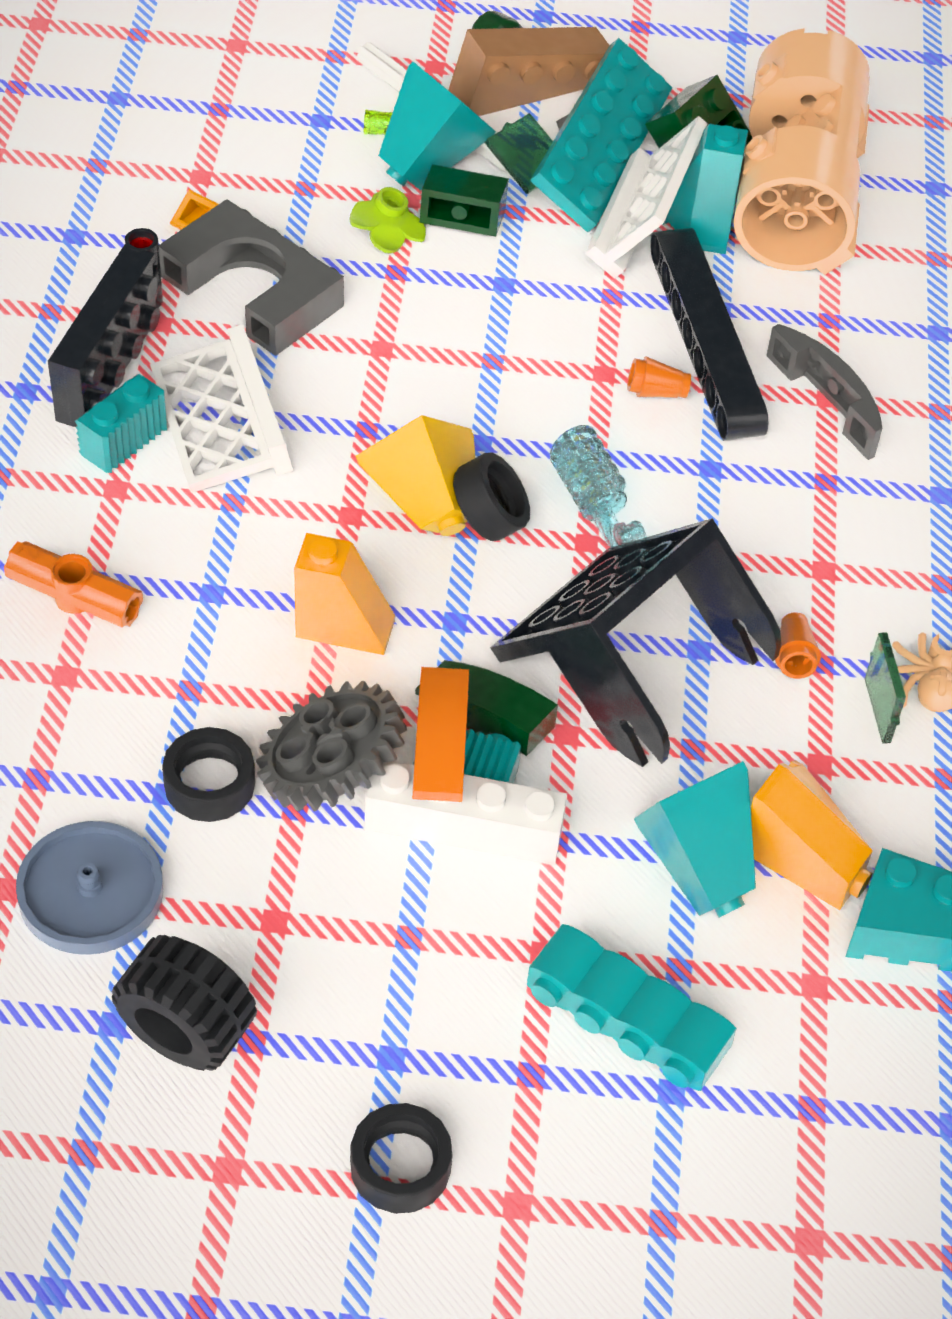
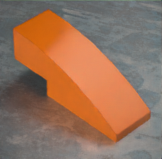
[412,667,469,802]

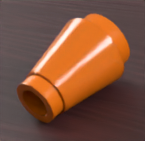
[627,356,691,398]
[775,612,821,679]

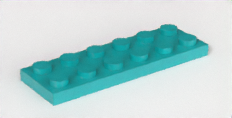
[530,37,673,233]

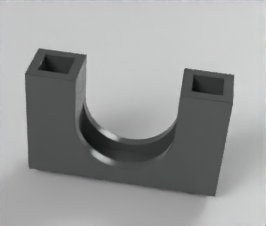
[159,199,344,356]

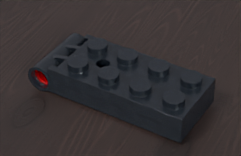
[48,228,163,427]

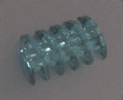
[550,425,627,521]

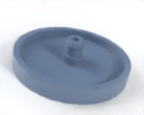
[16,821,163,955]

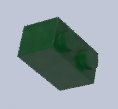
[419,164,509,237]

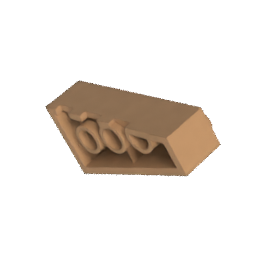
[448,27,610,116]

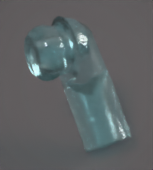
[592,507,647,548]

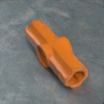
[4,541,143,628]

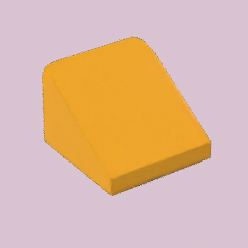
[170,189,219,230]

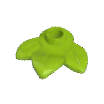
[349,187,426,253]

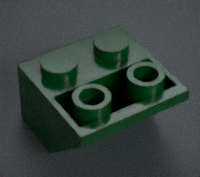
[645,74,753,148]

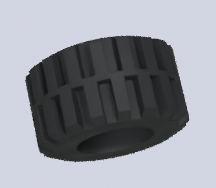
[111,935,257,1071]

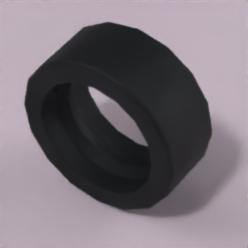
[453,452,530,541]
[162,727,256,822]
[350,1103,453,1214]

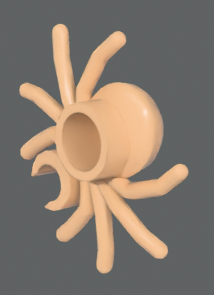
[878,632,952,712]

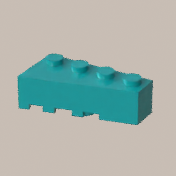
[845,848,952,972]

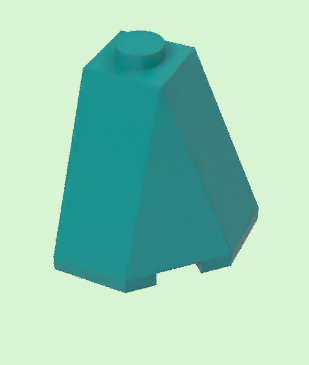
[378,61,496,191]
[663,124,748,254]
[634,761,756,918]

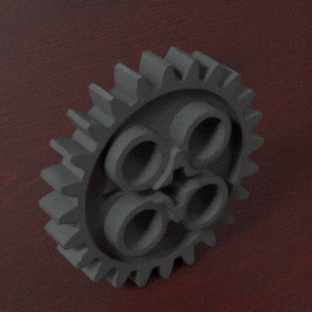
[256,681,407,812]

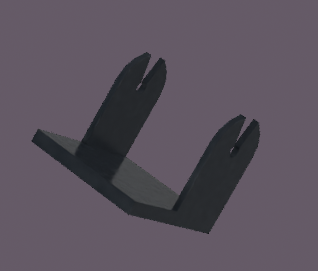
[490,518,782,767]

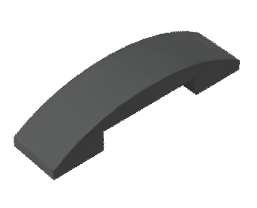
[766,324,883,460]

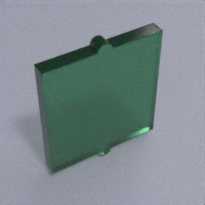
[484,113,553,194]
[865,632,906,744]

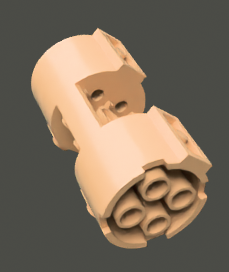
[734,28,870,275]

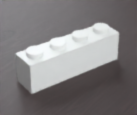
[365,761,568,866]

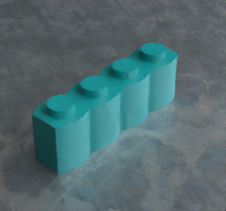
[527,924,737,1091]

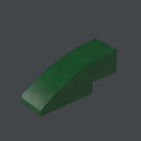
[415,660,558,756]

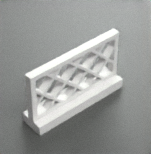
[585,116,707,279]
[150,324,293,493]

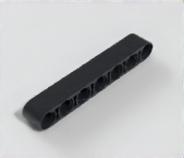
[650,228,769,441]

